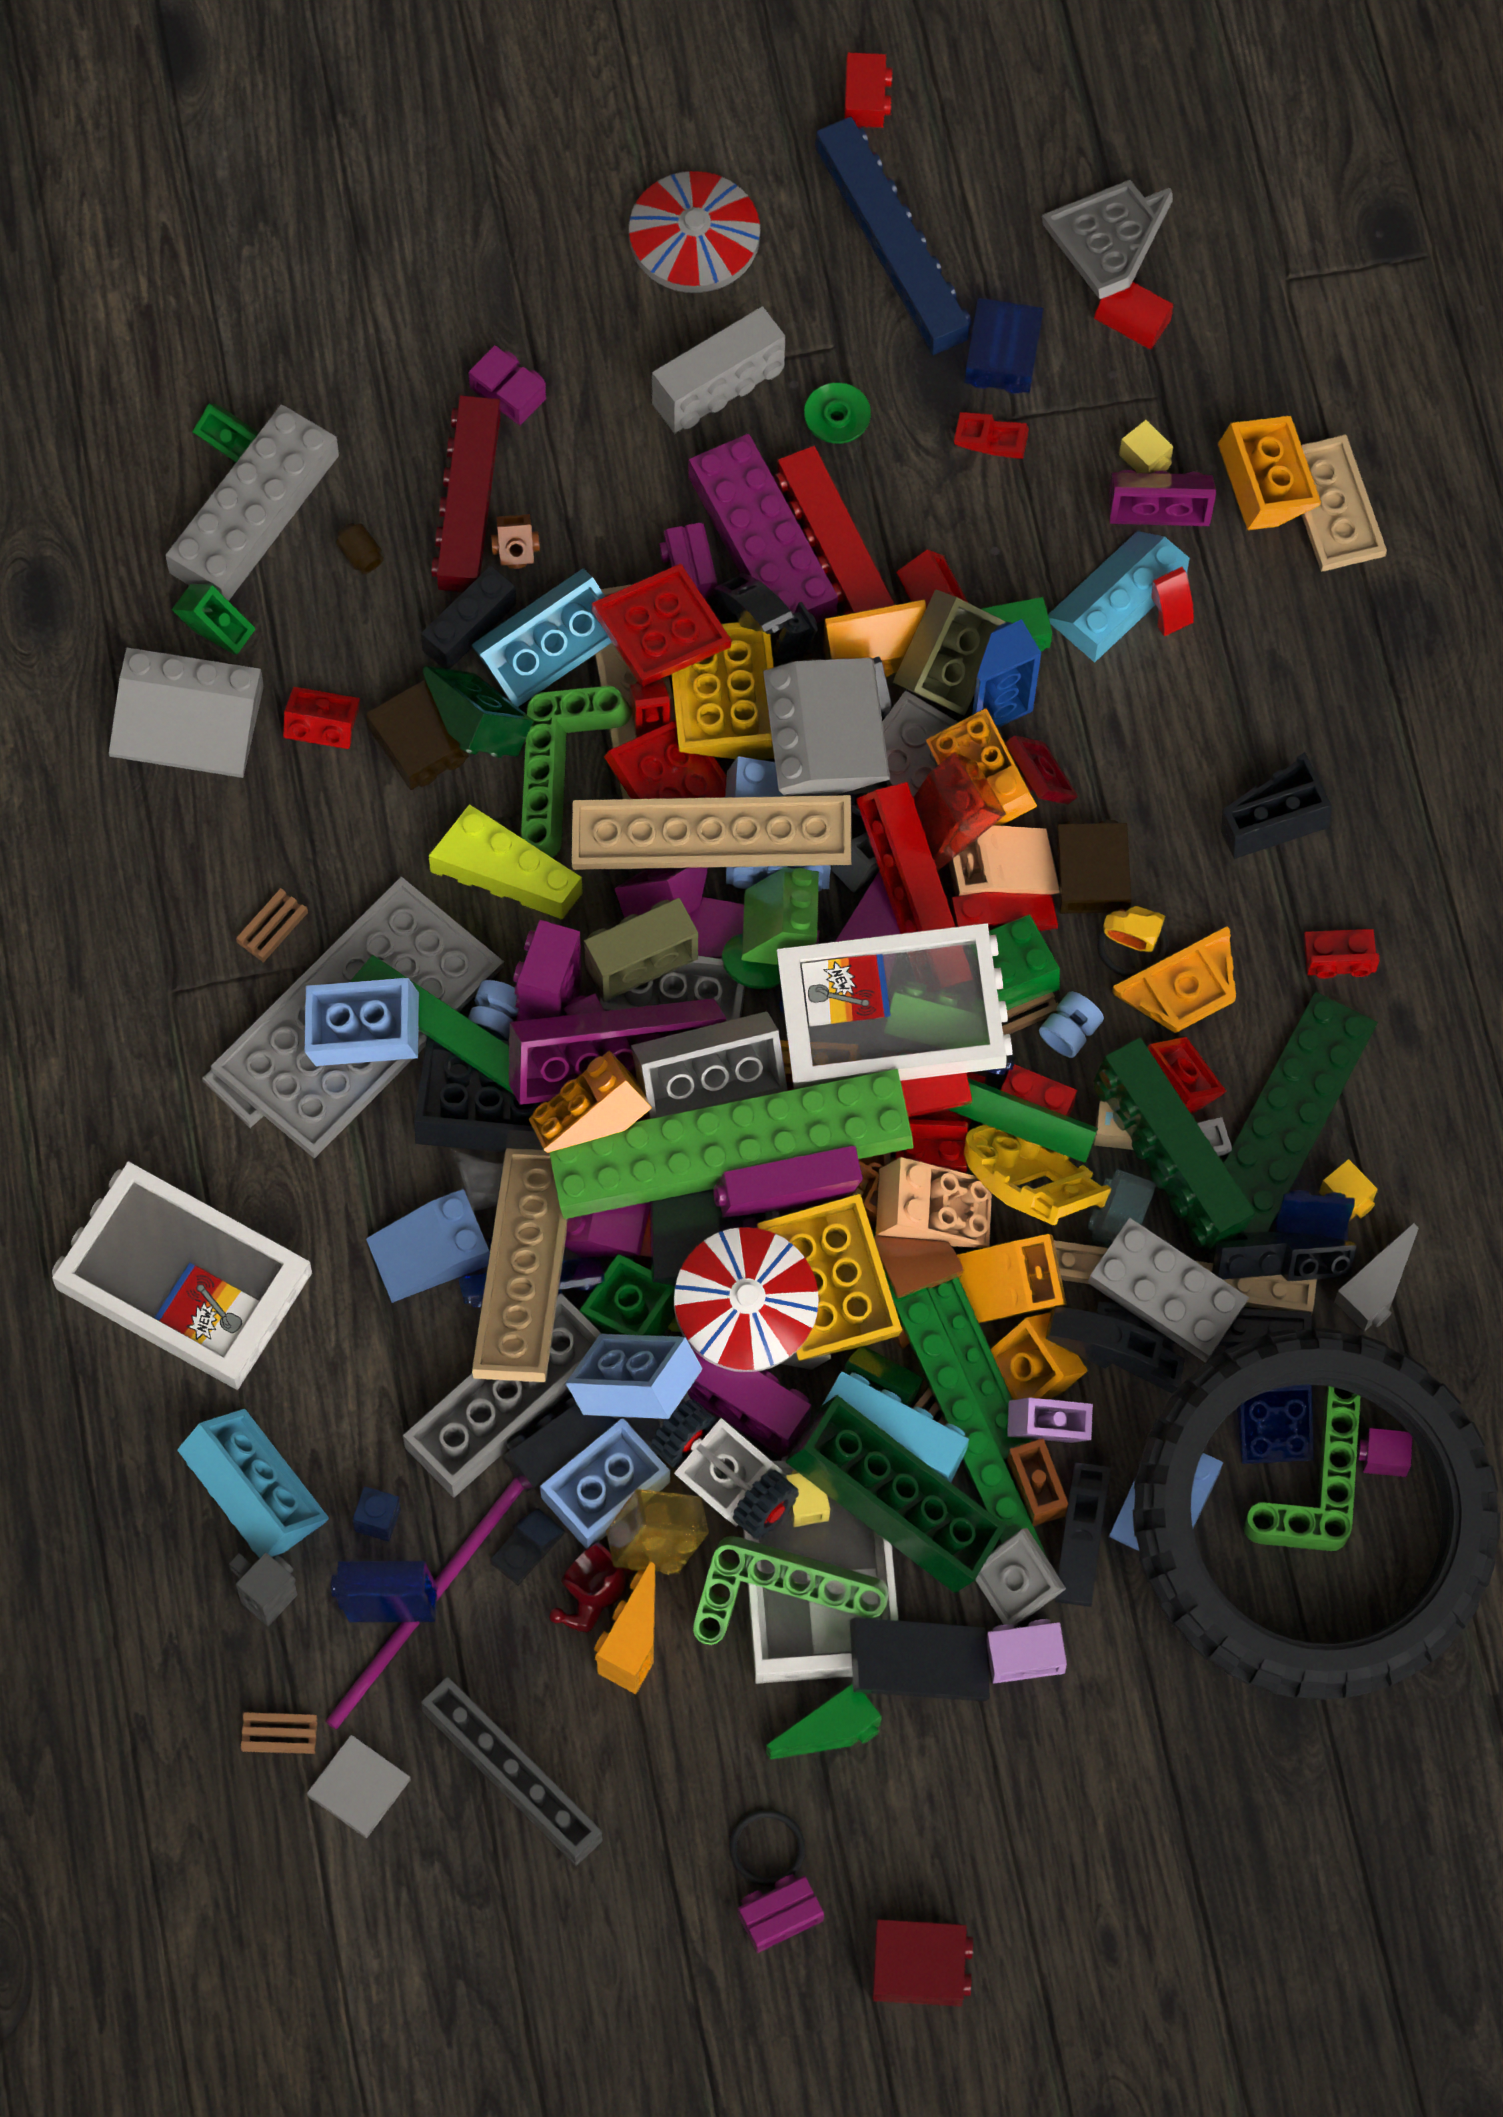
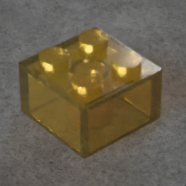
[606,1489,709,1574]

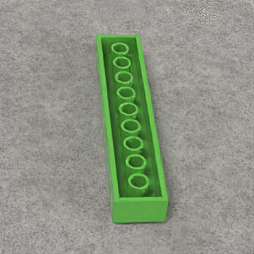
[549,1069,913,1219]

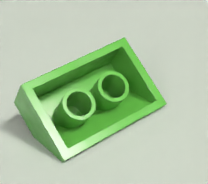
[742,867,819,968]

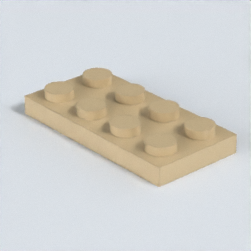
[1301,435,1387,572]

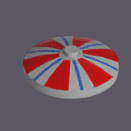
[629,171,760,293]

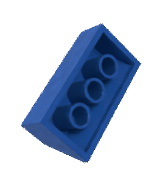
[972,619,1041,728]

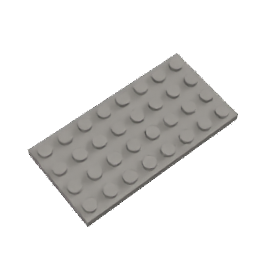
[211,877,504,1159]

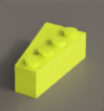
[429,804,582,919]

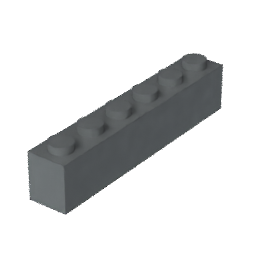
[421,1677,603,1866]

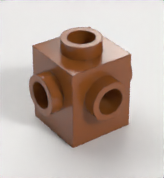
[491,514,540,569]

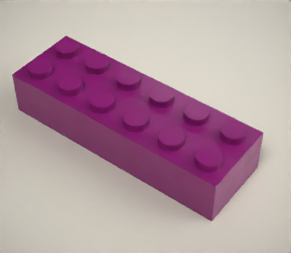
[689,434,838,641]
[509,998,726,1105]

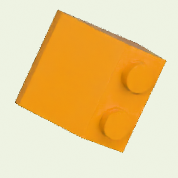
[990,1313,1088,1400]

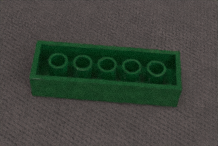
[1093,1037,1255,1255]
[785,1395,1006,1593]

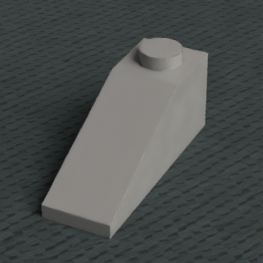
[1334,1223,1419,1332]

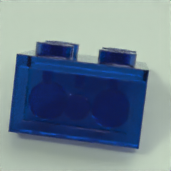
[1276,1190,1355,1241]

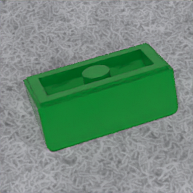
[192,404,259,462]

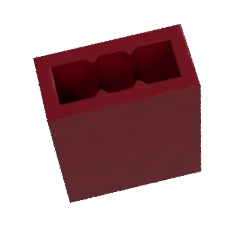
[872,1920,973,2007]

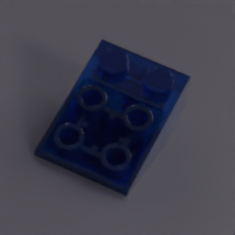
[1237,1384,1314,1464]

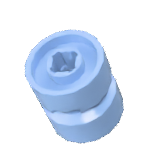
[468,980,519,1041]
[1039,991,1104,1058]

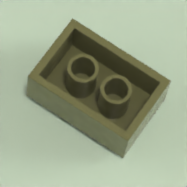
[892,589,1006,716]
[584,897,698,1002]

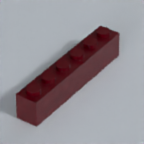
[432,396,501,592]

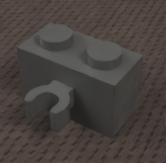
[229,1552,298,1626]

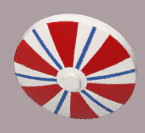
[674,1227,819,1372]

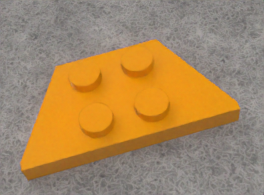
[1112,926,1236,1033]

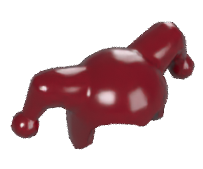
[549,1530,640,1633]

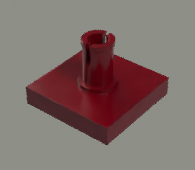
[1005,735,1078,805]

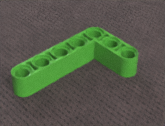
[521,686,632,858]
[1244,1386,1361,1551]
[693,1536,889,1645]

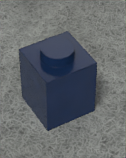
[353,1486,401,1542]

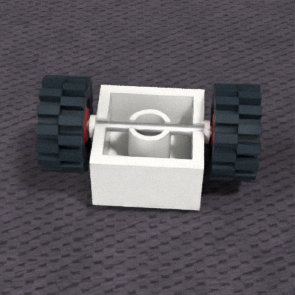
[651,1399,799,1539]

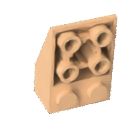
[945,825,1060,897]
[876,1157,992,1248]

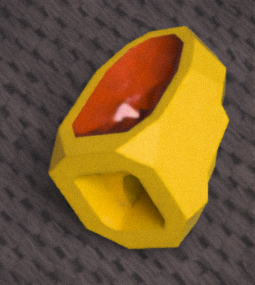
[1103,906,1165,952]

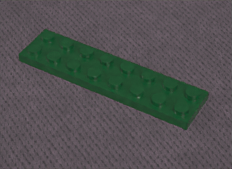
[1224,991,1378,1241]

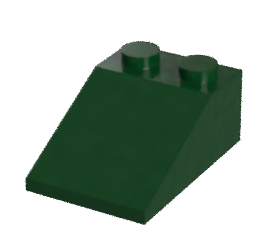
[422,666,534,758]

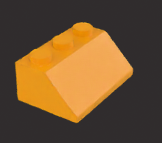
[1218,416,1321,530]
[823,600,927,677]

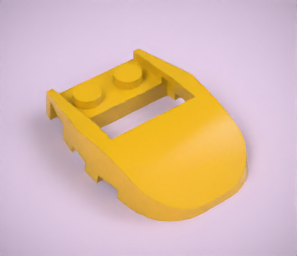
[964,1124,1111,1225]

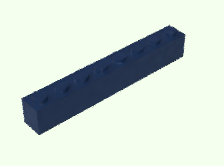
[815,117,972,356]

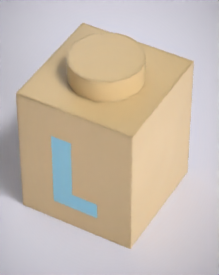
[1094,1101,1133,1150]

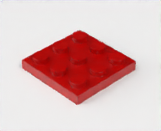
[592,563,732,687]
[604,720,727,799]

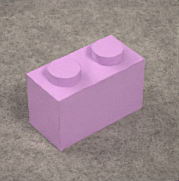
[1007,1398,1093,1443]
[986,1619,1067,1684]

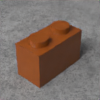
[1007,1438,1068,1527]

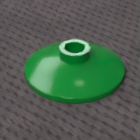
[804,383,871,444]
[722,933,781,989]

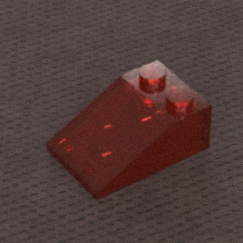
[913,752,1006,871]

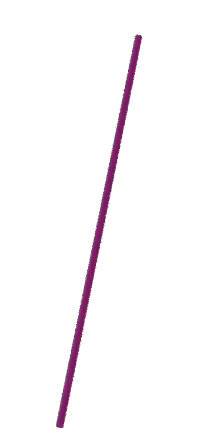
[325,1477,524,1730]

